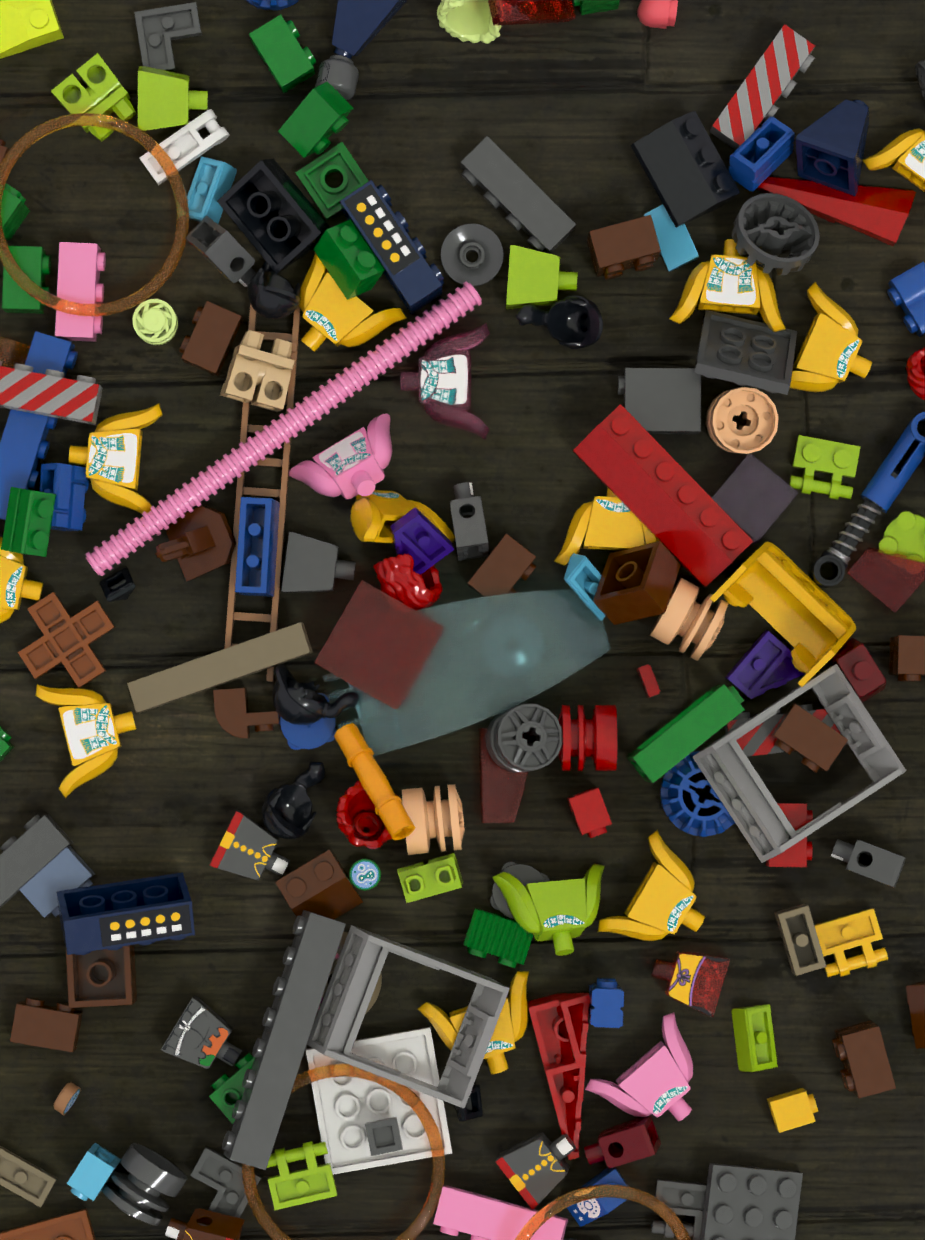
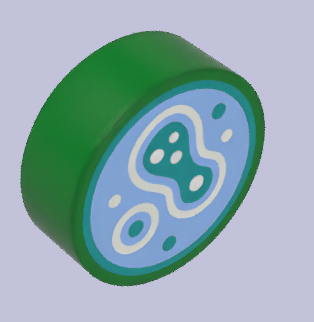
[349,858,381,891]

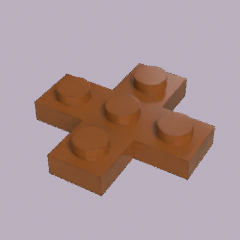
[18,592,116,688]

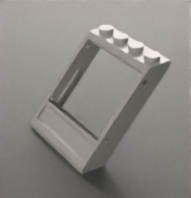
[692,664,906,863]
[307,925,510,1108]

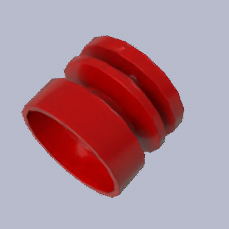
[558,705,617,771]

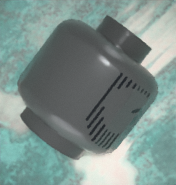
[315,55,359,101]

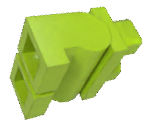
[51,53,136,142]
[397,852,463,903]

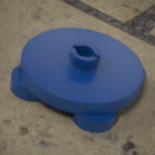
[280,693,337,750]

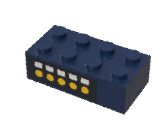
[340,180,444,315]
[57,872,195,955]

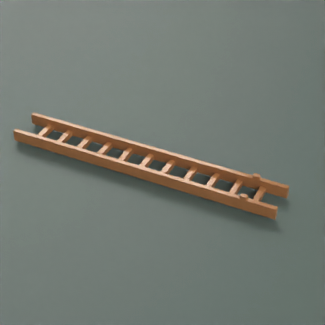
[224,303,301,682]

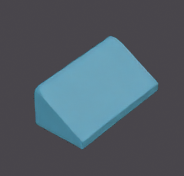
[180,156,237,224]
[644,204,699,272]
[564,553,605,621]

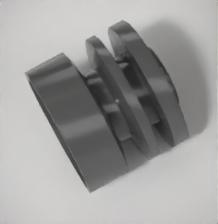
[486,704,563,773]
[102,1143,188,1226]

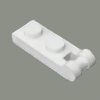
[140,109,230,186]

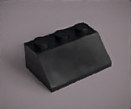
[630,110,740,228]
[217,158,330,274]

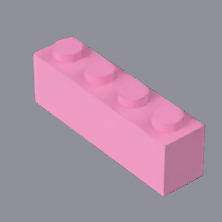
[433,1185,568,1240]

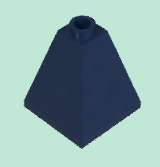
[332,0,407,59]
[796,100,869,196]

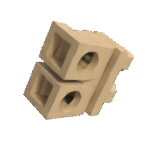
[220,330,295,412]

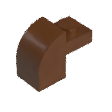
[213,688,280,738]

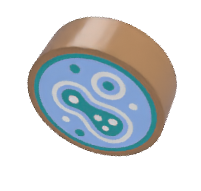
[53,1082,81,1115]

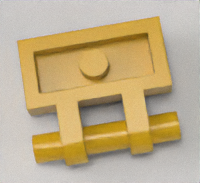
[814,908,888,977]

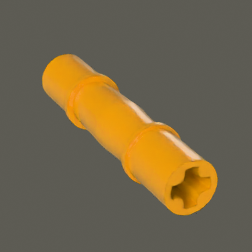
[334,723,415,840]

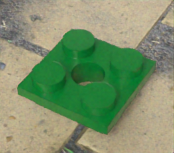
[295,142,369,220]

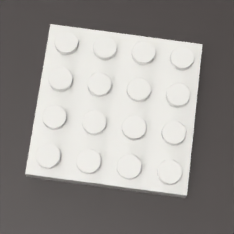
[306,1027,452,1175]

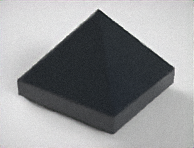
[99,567,136,602]
[454,1085,483,1121]

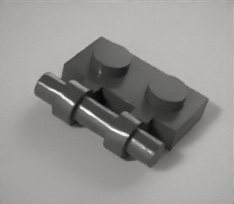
[651,1179,707,1240]

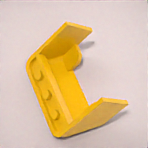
[710,542,856,687]

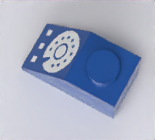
[562,1167,634,1227]

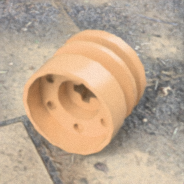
[705,387,779,454]
[650,578,729,661]
[402,784,465,855]

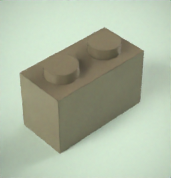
[774,904,826,976]

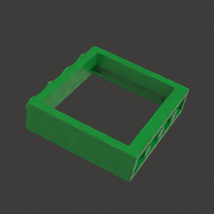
[626,684,745,783]

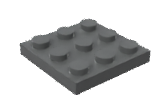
[694,310,797,395]
[700,1163,803,1240]

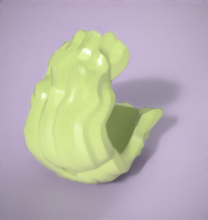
[437,0,503,44]

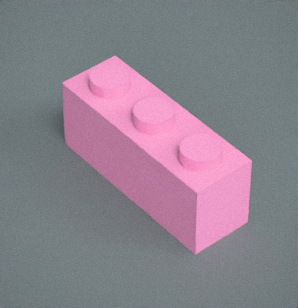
[55,242,106,342]

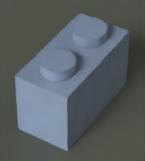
[19,846,95,918]

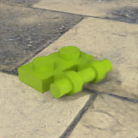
[789,435,861,500]
[267,1141,338,1210]

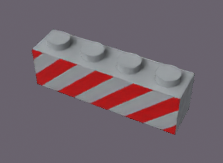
[710,24,815,150]
[0,361,103,425]

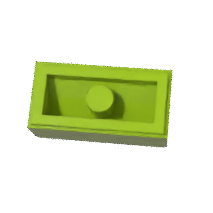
[731,1004,778,1072]

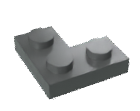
[134,2,202,72]
[190,1146,262,1218]

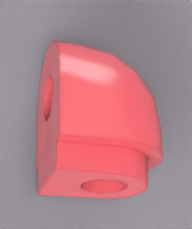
[637,0,678,29]

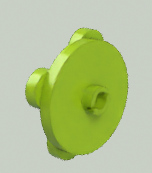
[879,511,925,574]

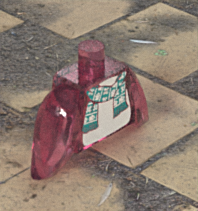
[400,323,490,440]

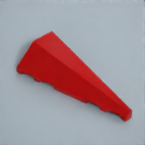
[756,177,916,247]
[527,993,590,1160]

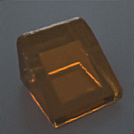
[0,336,30,368]

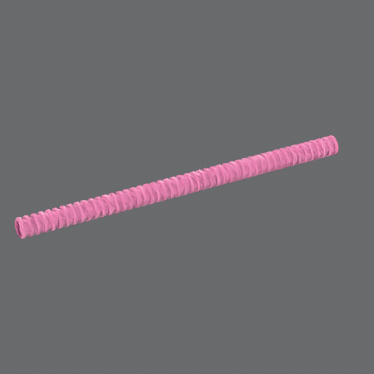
[85,281,482,576]

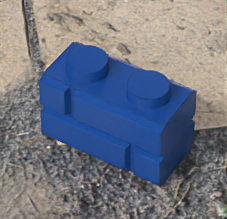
[729,116,795,192]
[39,463,89,531]
[588,978,624,1028]

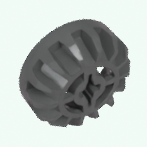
[732,193,820,275]

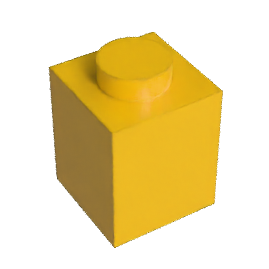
[767,1088,818,1133]

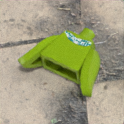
[492,863,605,956]

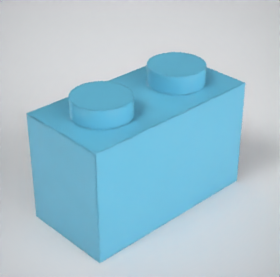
[67,1143,121,1201]

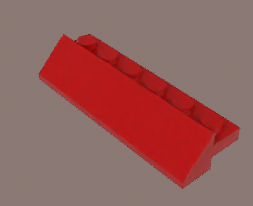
[573,404,753,588]

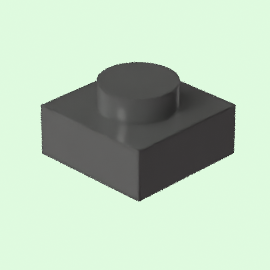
[365,1117,403,1156]

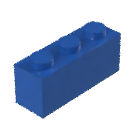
[235,497,280,597]

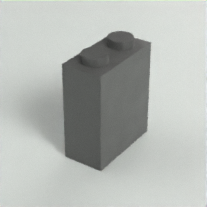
[618,368,701,435]

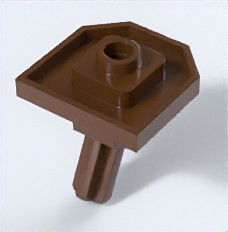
[155,505,236,582]

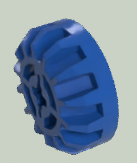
[660,751,735,837]

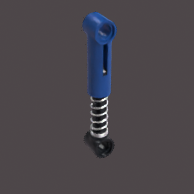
[810,412,925,588]

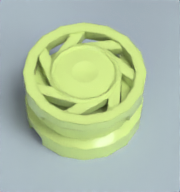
[132,299,178,345]

